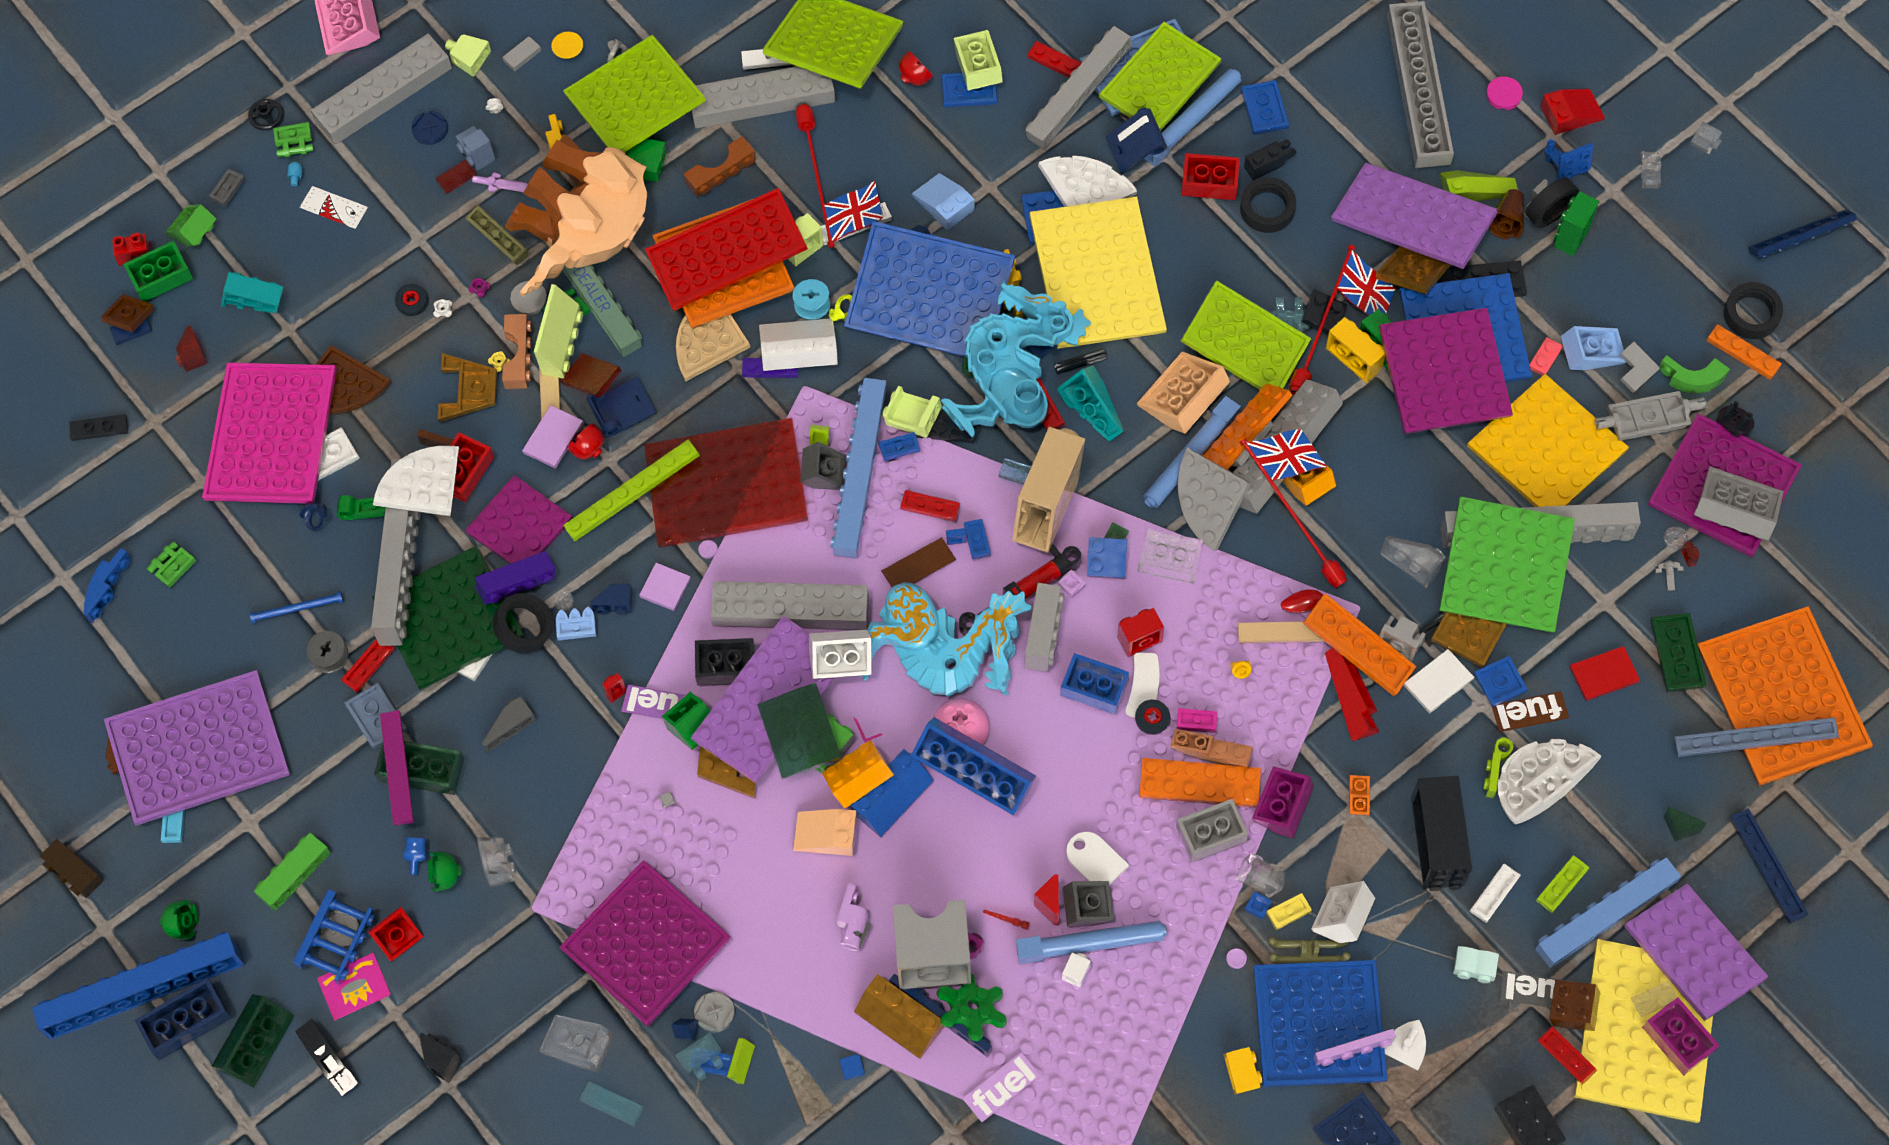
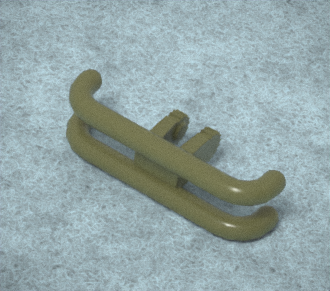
[1268,937,1350,964]

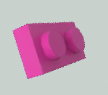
[1176,708,1217,732]

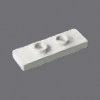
[1470,864,1521,923]

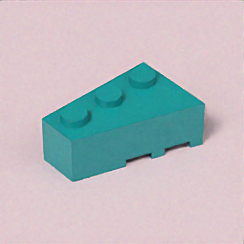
[220,272,283,313]

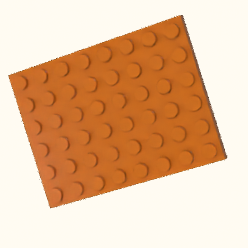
[1697,606,1873,786]

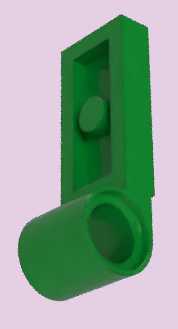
[337,495,386,520]

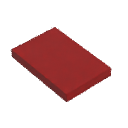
[1569,646,1640,701]

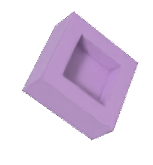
[1058,570,1085,598]

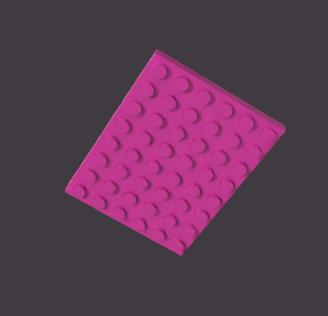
[202,363,337,504]

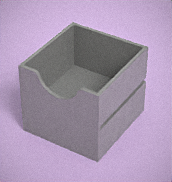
[893,900,971,989]

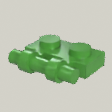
[273,122,314,158]
[146,541,196,588]

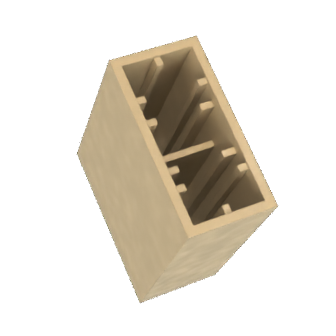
[1012,427,1085,553]

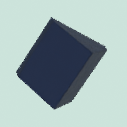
[671,1018,698,1040]

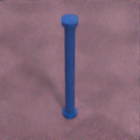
[250,591,344,624]

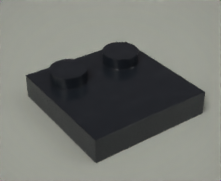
[1301,289,1347,335]

